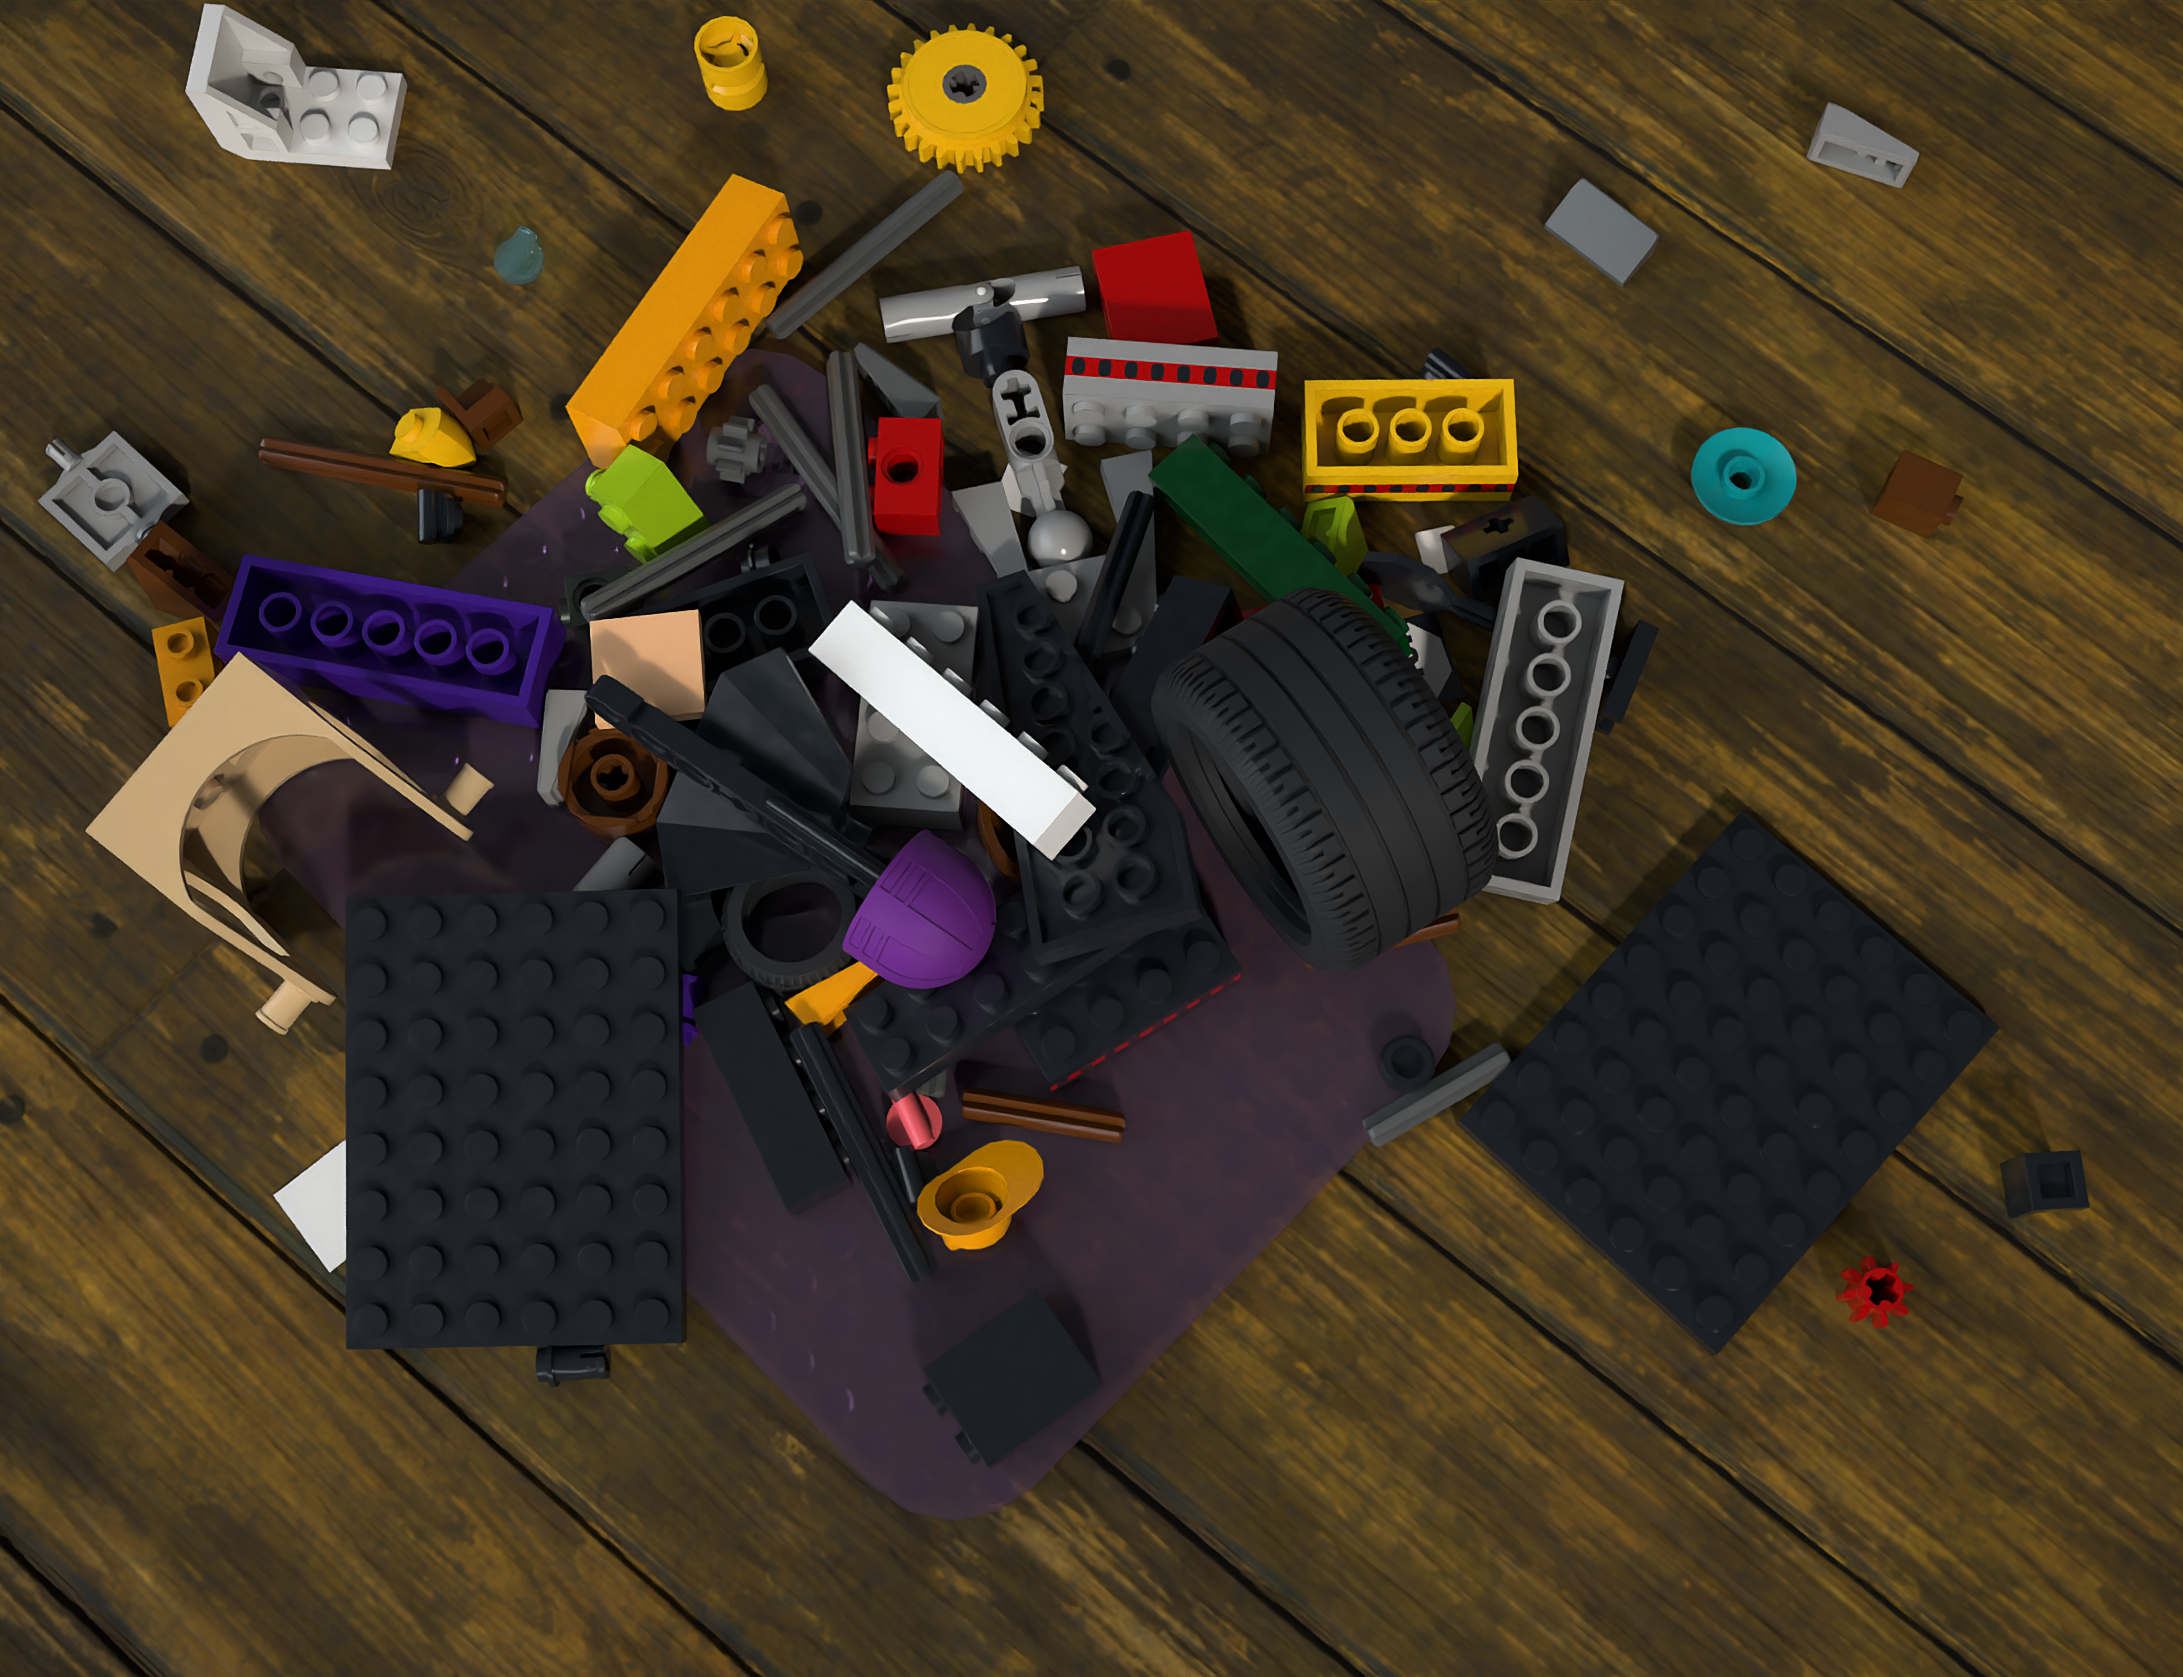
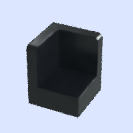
[2000,1150,2090,1219]

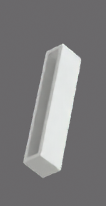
[808,600,1096,861]

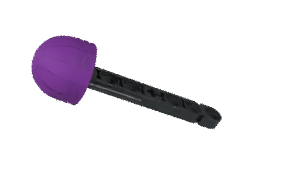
[584,675,996,989]

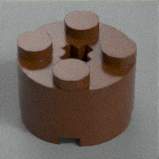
[558,727,676,844]

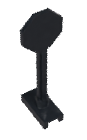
[1356,552,1659,736]

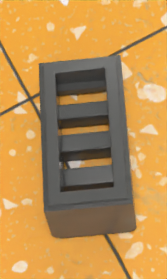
[854,342,944,423]

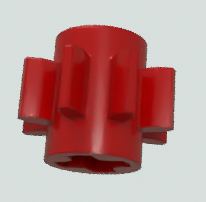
[1835,1255,1914,1329]

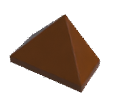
[126,520,236,626]

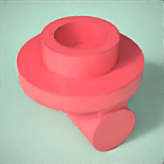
[886,1092,943,1150]

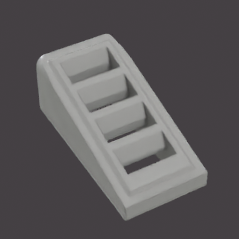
[1806,102,1919,188]
[537,690,595,808]

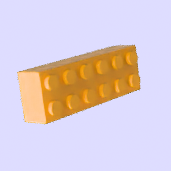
[565,174,804,469]

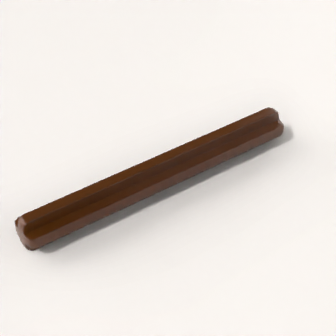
[258,436,508,508]

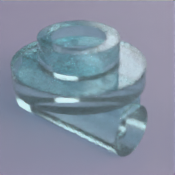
[494,226,545,285]

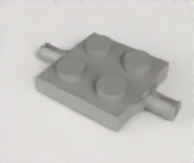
[38,431,190,572]

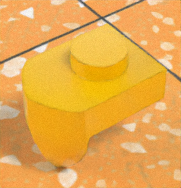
[389,407,477,468]

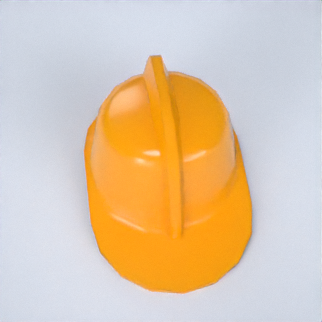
[917,1140,1044,1251]

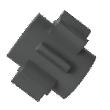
[706,415,768,484]

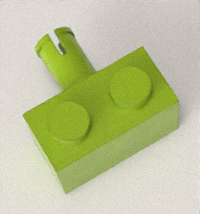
[585,444,712,564]

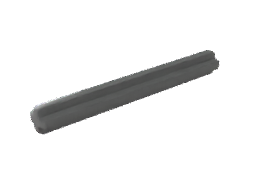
[764,170,964,339]
[826,350,876,569]
[748,384,908,593]
[579,482,807,625]

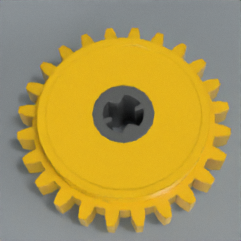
[887,23,1044,173]

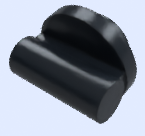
[1419,347,1477,379]
[417,489,463,545]
[888,1145,940,1206]

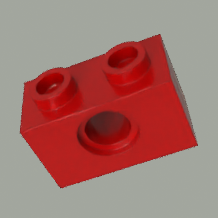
[868,417,945,536]

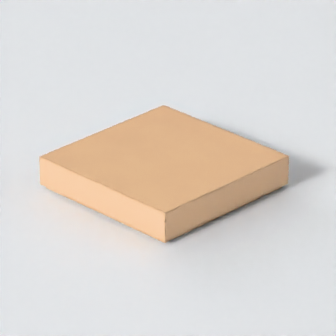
[590,609,707,730]

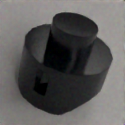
[956,311,1030,389]

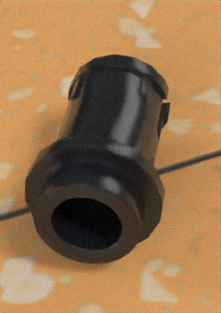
[535,1345,611,1387]

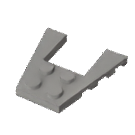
[951,450,1157,663]

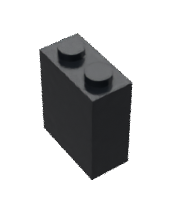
[921,1288,1104,1470]

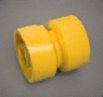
[694,16,768,111]

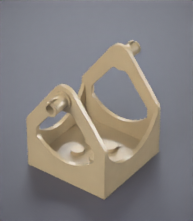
[85,652,494,1035]

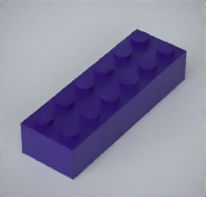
[214,554,567,729]

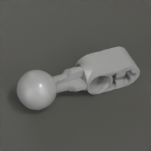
[993,370,1093,569]

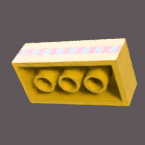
[1301,379,1518,502]

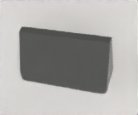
[1544,177,1659,287]

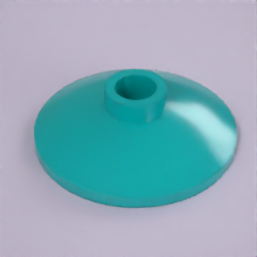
[1691,427,1797,525]

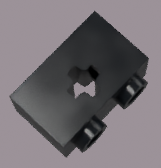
[1440,494,1570,602]

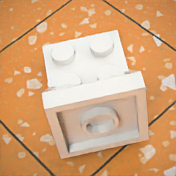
[185,3,407,170]

